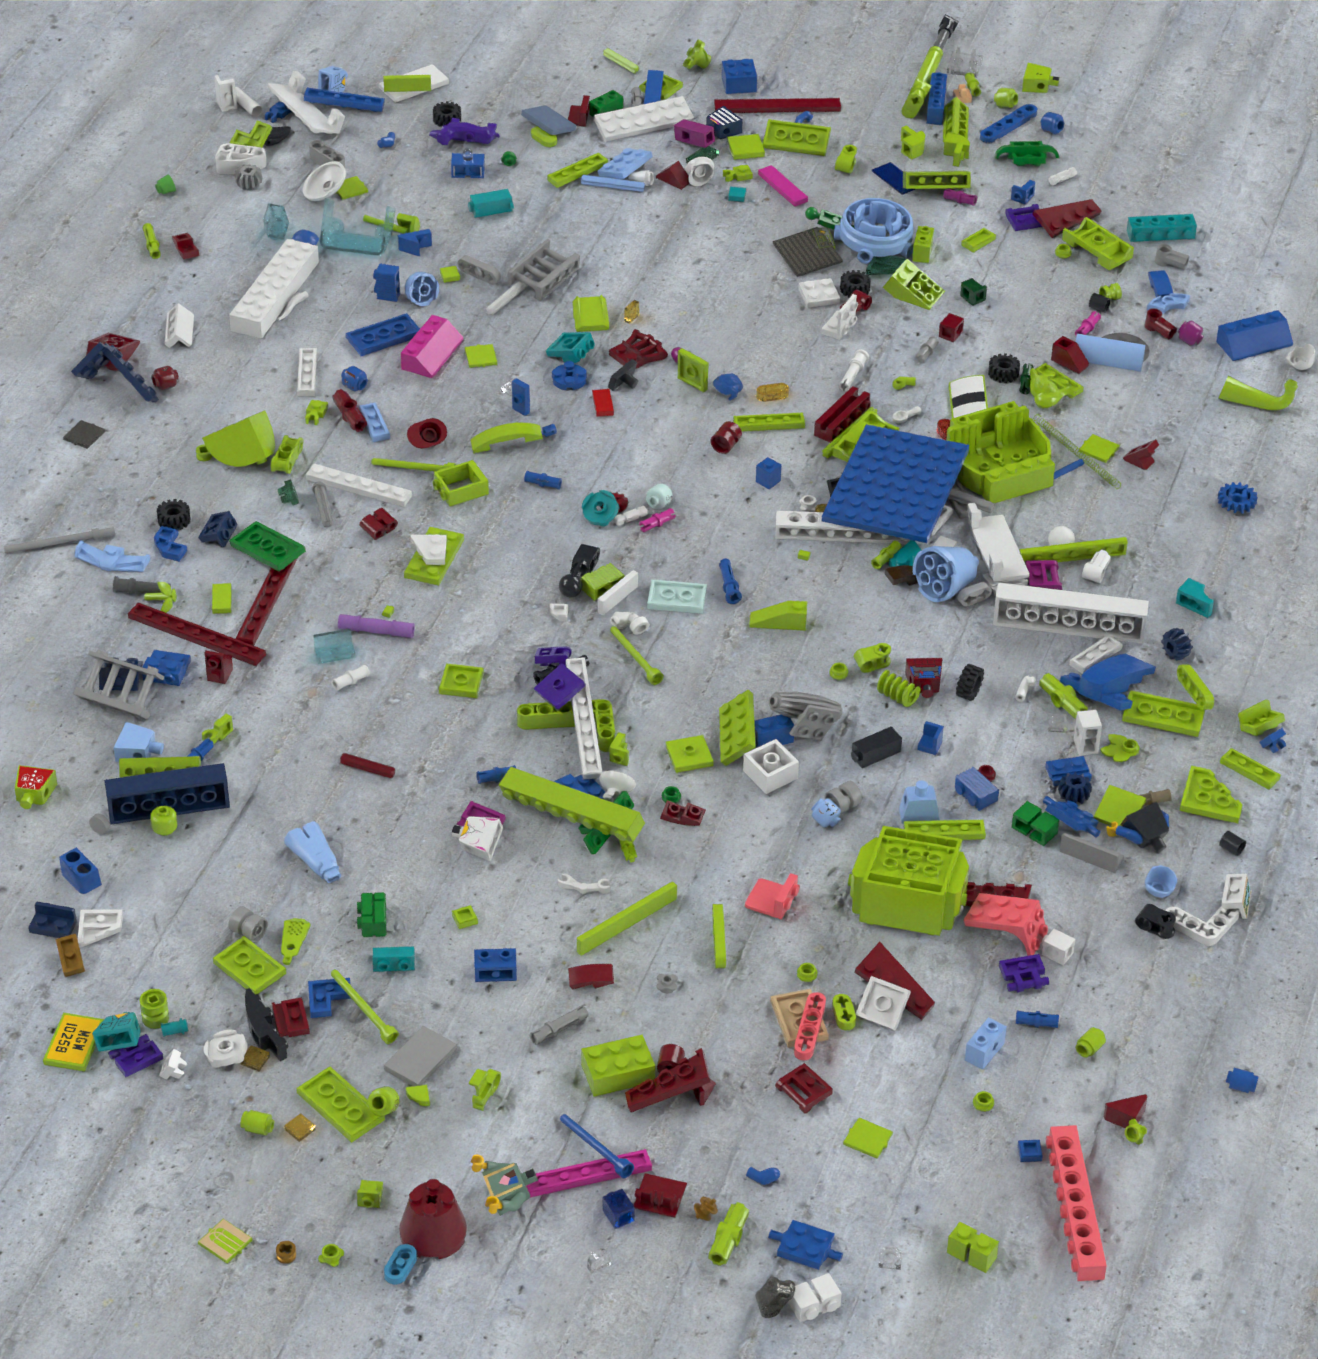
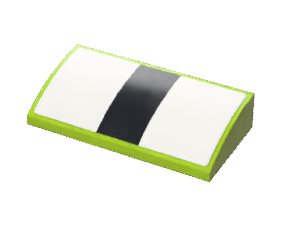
[948,375,988,418]

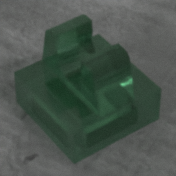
[278,479,299,505]

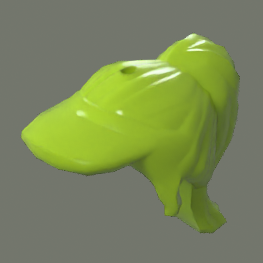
[1030,368,1076,409]

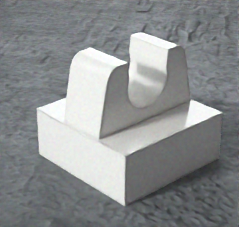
[159,1049,187,1080]

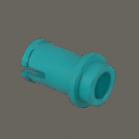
[161,1018,189,1037]

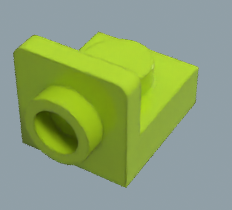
[609,732,629,766]
[357,1180,383,1208]

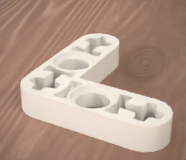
[1166,906,1240,946]

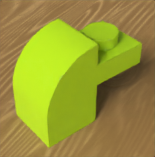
[901,125,925,160]
[943,133,970,167]

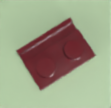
[272,997,310,1038]

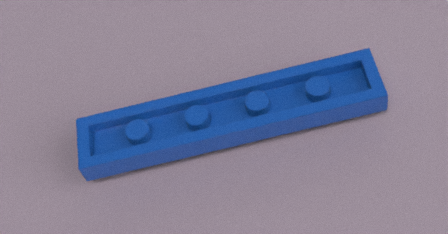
[304,87,385,112]

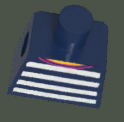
[706,106,743,139]

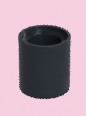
[1089,293,1111,313]
[1219,831,1246,856]

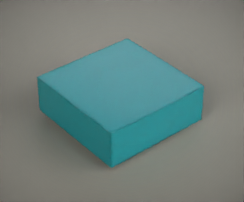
[728,186,746,202]

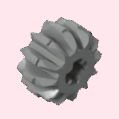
[234,164,262,190]

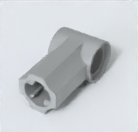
[1155,244,1190,270]

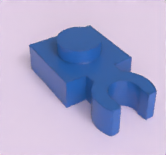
[265,101,292,123]

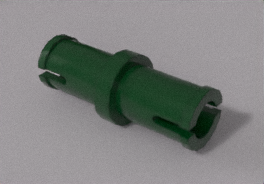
[1019,363,1034,394]

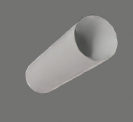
[235,87,262,117]

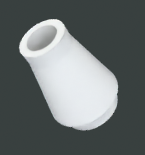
[629,170,654,186]

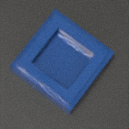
[1018,1140,1043,1162]

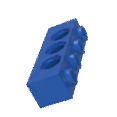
[926,72,947,125]

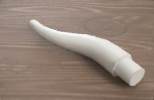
[278,291,309,320]

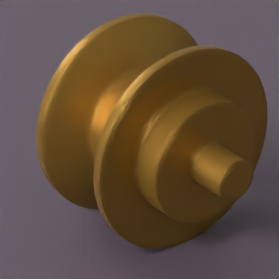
[694,1196,718,1221]

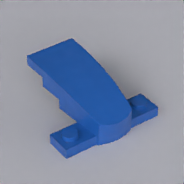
[1060,653,1156,710]

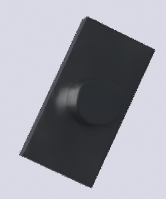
[608,359,639,391]

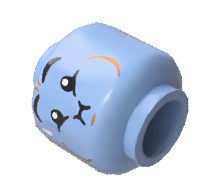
[811,798,841,828]

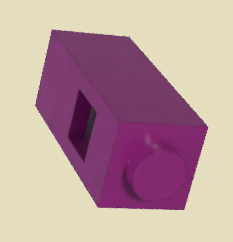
[674,119,715,148]

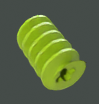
[877,670,920,707]

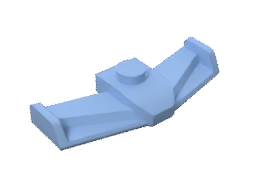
[75,540,150,572]

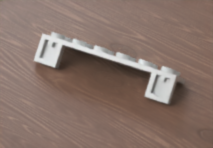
[267,71,345,134]
[967,503,1029,582]

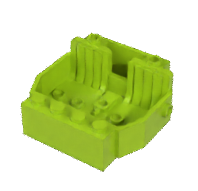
[946,401,1055,503]
[848,826,969,936]

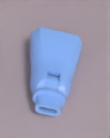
[284,821,341,883]

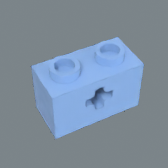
[965,1017,1007,1070]

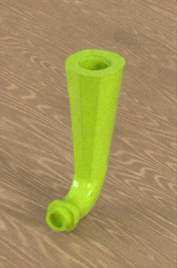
[1218,375,1298,410]

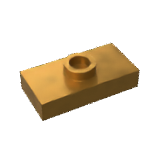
[55,933,85,977]

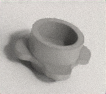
[656,974,678,994]

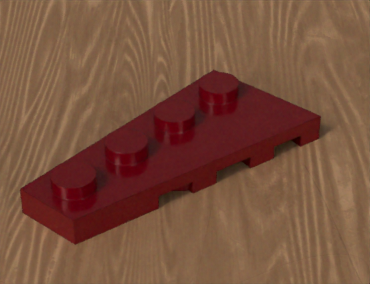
[1032,199,1102,238]
[965,882,1032,907]
[854,941,935,1020]
[625,1048,711,1113]

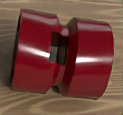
[710,421,742,454]

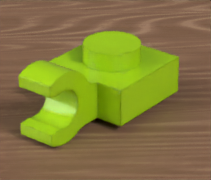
[202,713,233,744]

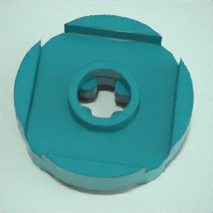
[582,490,619,527]

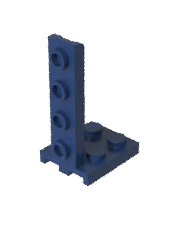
[71,342,159,403]

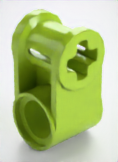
[835,145,857,174]
[853,643,891,673]

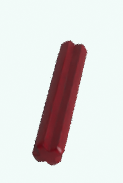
[340,753,396,779]

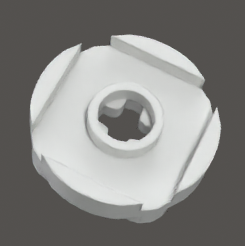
[204,1030,248,1068]

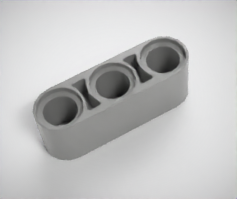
[309,140,345,167]

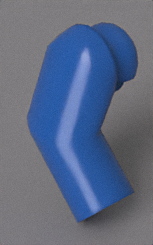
[794,111,813,123]
[377,132,395,148]

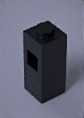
[851,726,902,769]

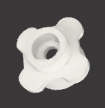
[799,495,818,512]

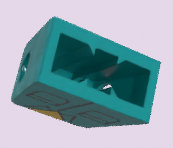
[92,1012,141,1052]

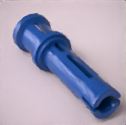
[719,558,742,604]

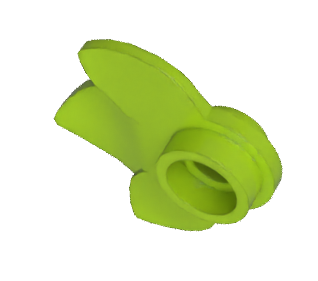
[1100,734,1140,762]

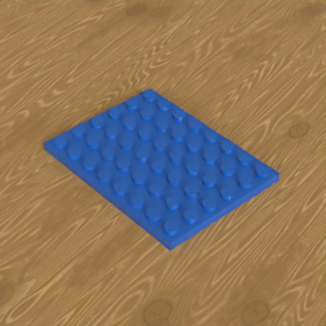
[822,424,969,543]

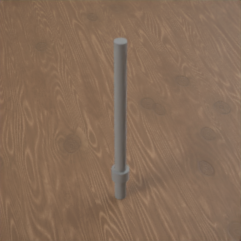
[4,527,115,553]

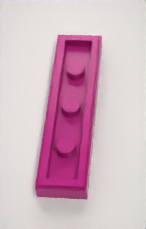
[758,165,808,207]

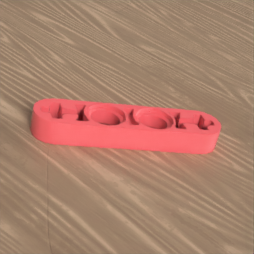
[794,992,826,1060]

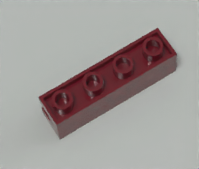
[814,386,871,443]

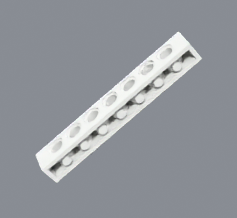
[775,511,922,545]

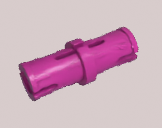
[1075,311,1101,337]
[639,508,676,532]

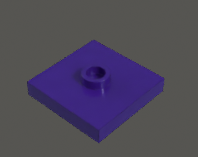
[533,663,586,711]

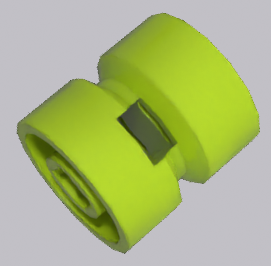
[139,989,169,1029]

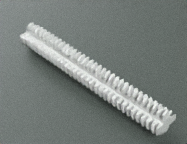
[486,274,533,315]

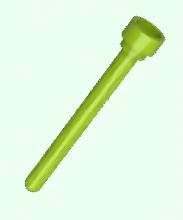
[371,458,456,472]
[610,626,664,685]
[331,969,399,1044]

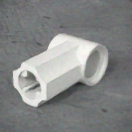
[1082,550,1111,583]

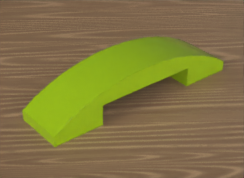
[470,422,543,454]

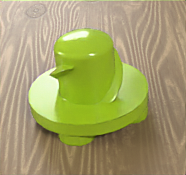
[683,39,711,69]

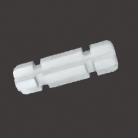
[1048,167,1077,185]
[614,506,648,526]

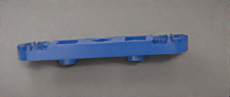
[980,104,1038,143]

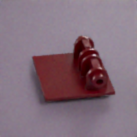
[633,1173,687,1218]

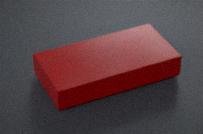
[592,389,614,417]

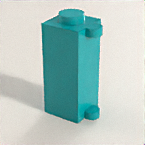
[468,189,514,218]

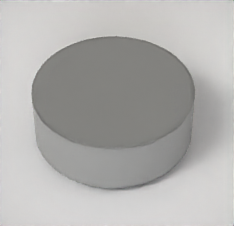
[89,813,110,834]

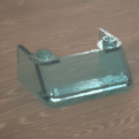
[320,198,395,256]

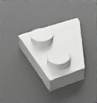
[78,909,123,948]

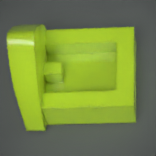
[396,213,420,233]

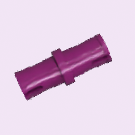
[943,188,978,206]

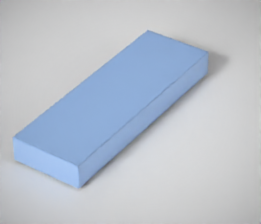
[359,402,390,442]

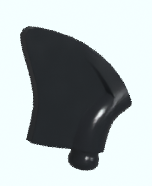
[249,126,291,146]

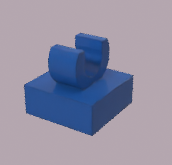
[1259,728,1286,753]

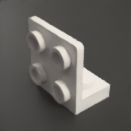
[821,294,858,340]

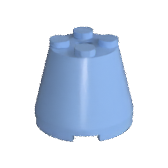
[913,546,979,602]

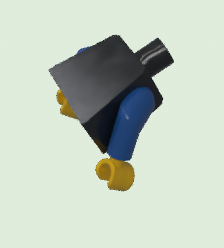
[1106,802,1169,853]

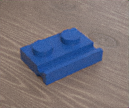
[1045,756,1092,786]

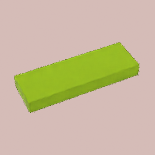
[383,75,431,92]
[1035,363,1084,399]
[1220,748,1281,790]

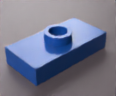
[512,378,530,416]

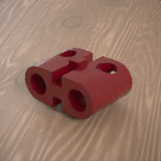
[359,508,398,540]

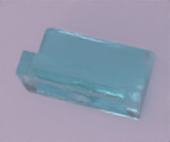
[313,629,356,664]

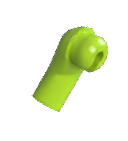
[892,376,916,390]

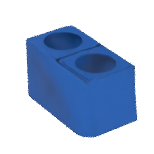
[59,847,102,894]

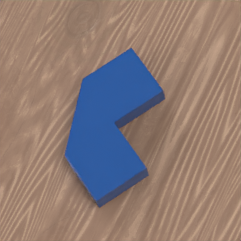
[154,526,187,562]

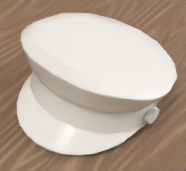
[685,157,715,187]

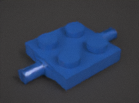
[1043,796,1101,838]
[768,1220,843,1270]

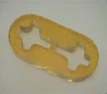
[756,383,789,402]

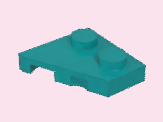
[889,540,922,567]

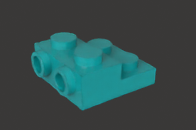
[546,332,595,363]

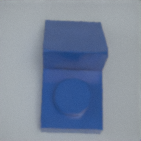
[398,229,432,256]

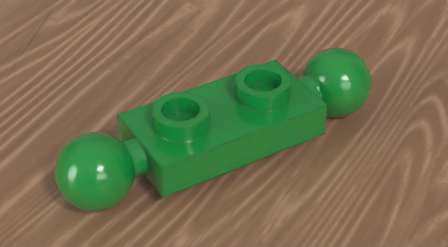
[805,207,855,230]

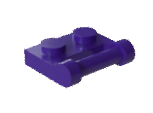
[1005,204,1042,231]
[534,646,572,666]

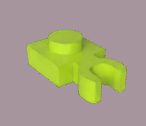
[723,165,753,182]
[305,400,328,425]

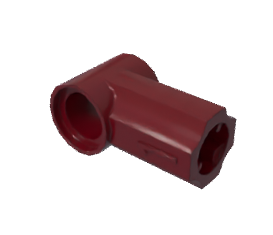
[840,290,872,313]
[1144,308,1177,340]

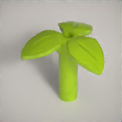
[144,582,177,613]

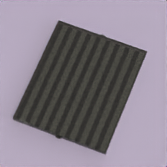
[772,227,843,277]

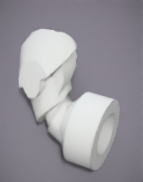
[610,612,650,635]

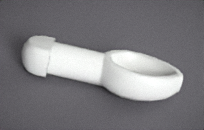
[892,406,921,423]

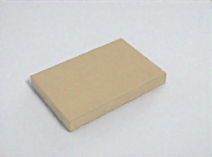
[770,989,829,1048]

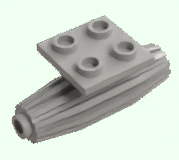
[769,691,842,741]

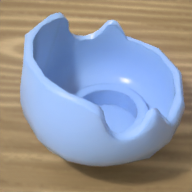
[1145,865,1177,898]

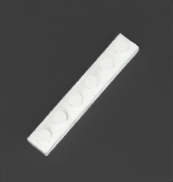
[306,464,412,507]

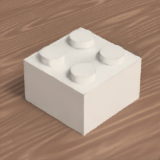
[743,739,799,794]

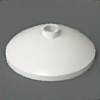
[303,161,346,201]

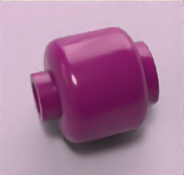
[1178,320,1204,346]

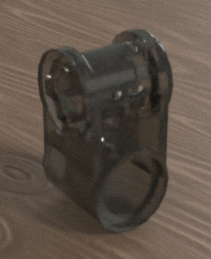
[755,1277,796,1318]

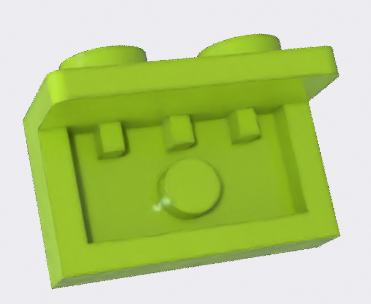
[1238,699,1285,736]

